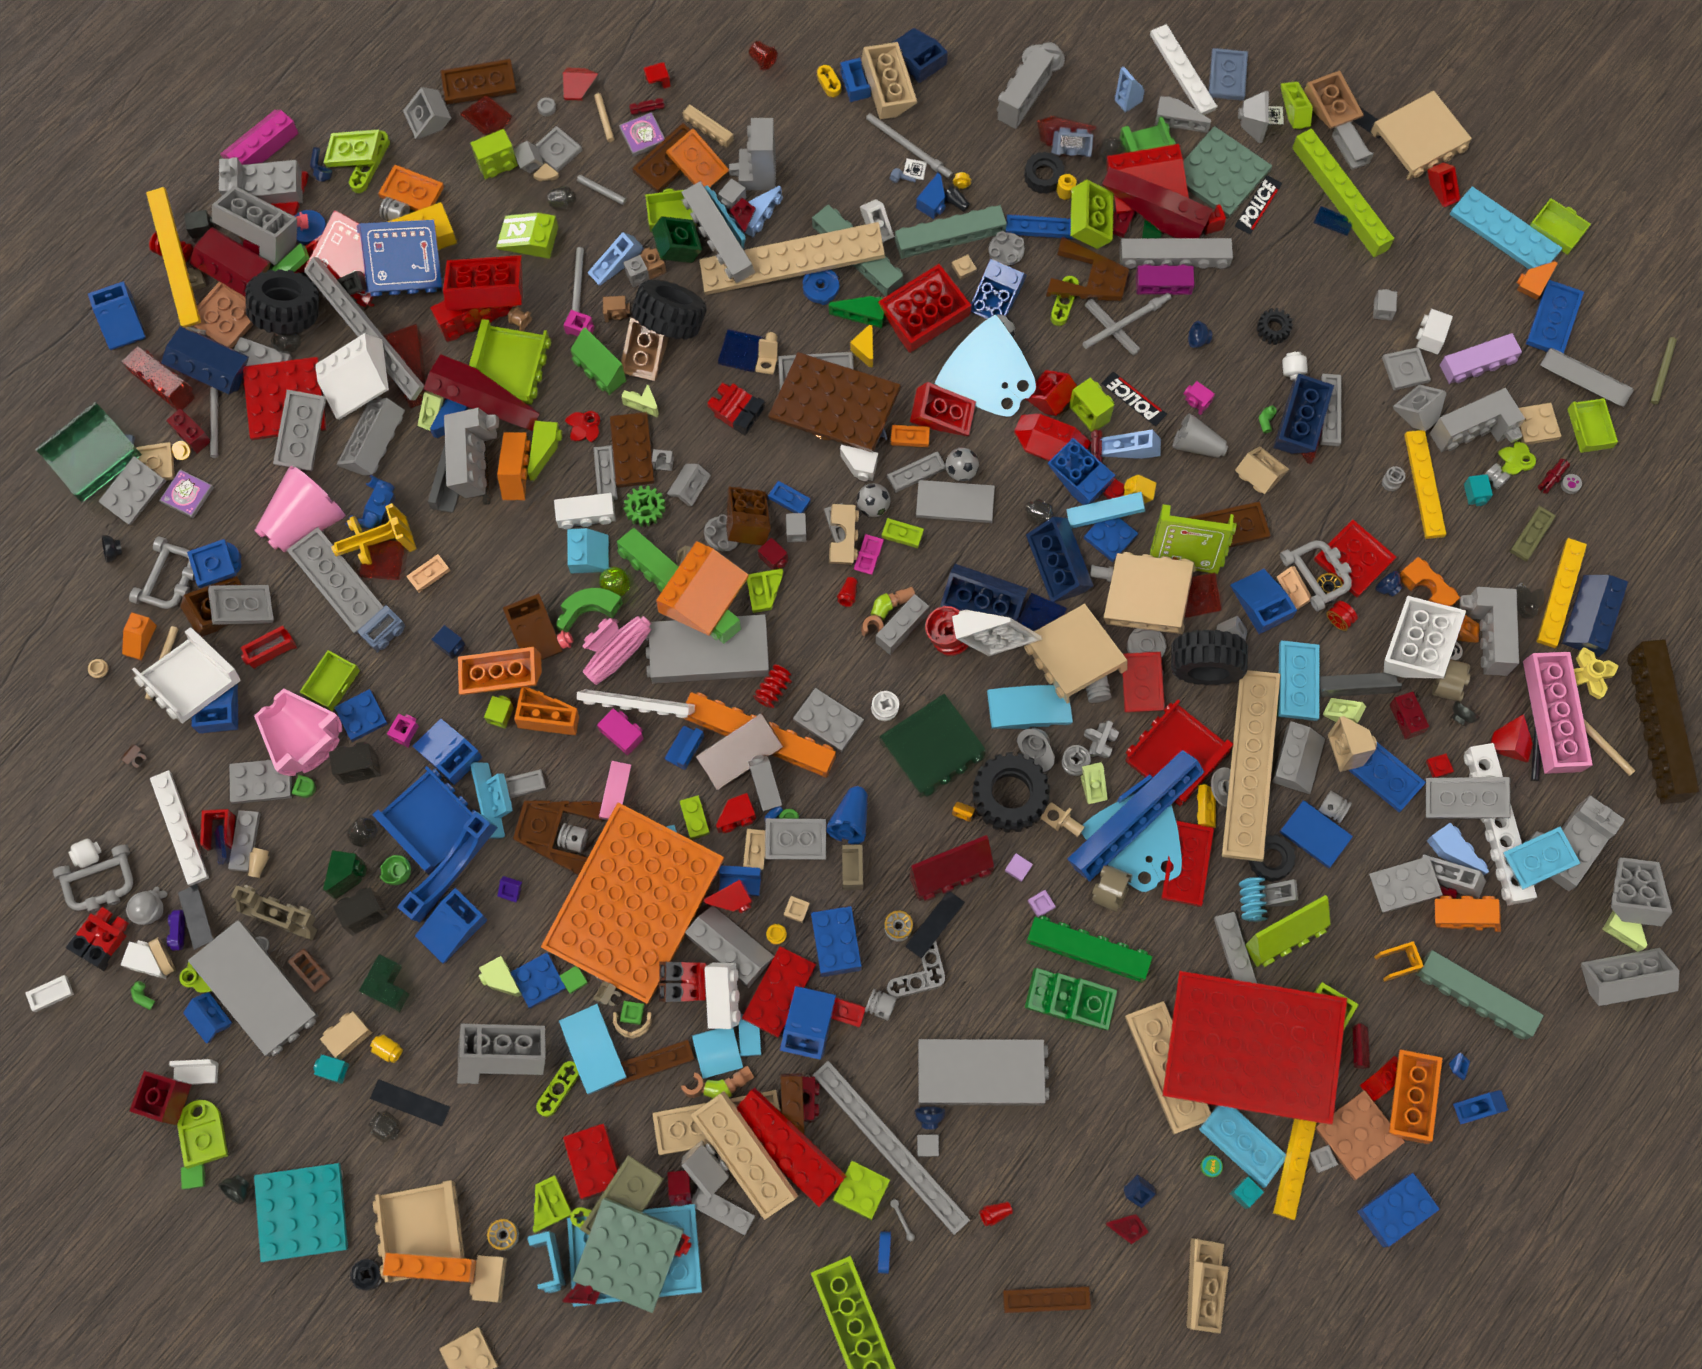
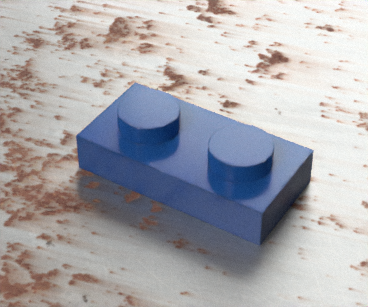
[768,481,811,513]

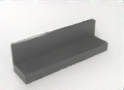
[428,444,459,513]
[1319,673,1402,698]

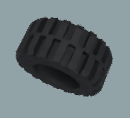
[245,269,319,335]
[632,280,707,340]
[1171,630,1248,685]
[972,752,1050,832]

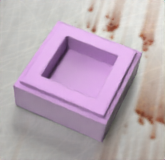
[1005,854,1033,882]
[1027,890,1056,918]

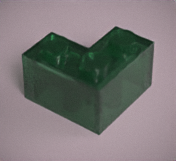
[359,954,410,1013]

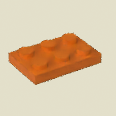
[666,129,729,188]
[378,165,444,211]

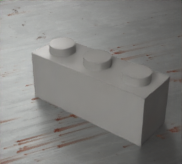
[876,594,929,655]

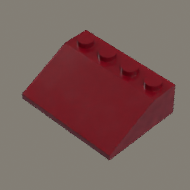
[910,835,994,902]

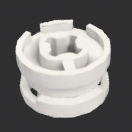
[871,691,899,721]

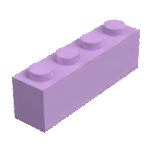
[1440,333,1522,384]

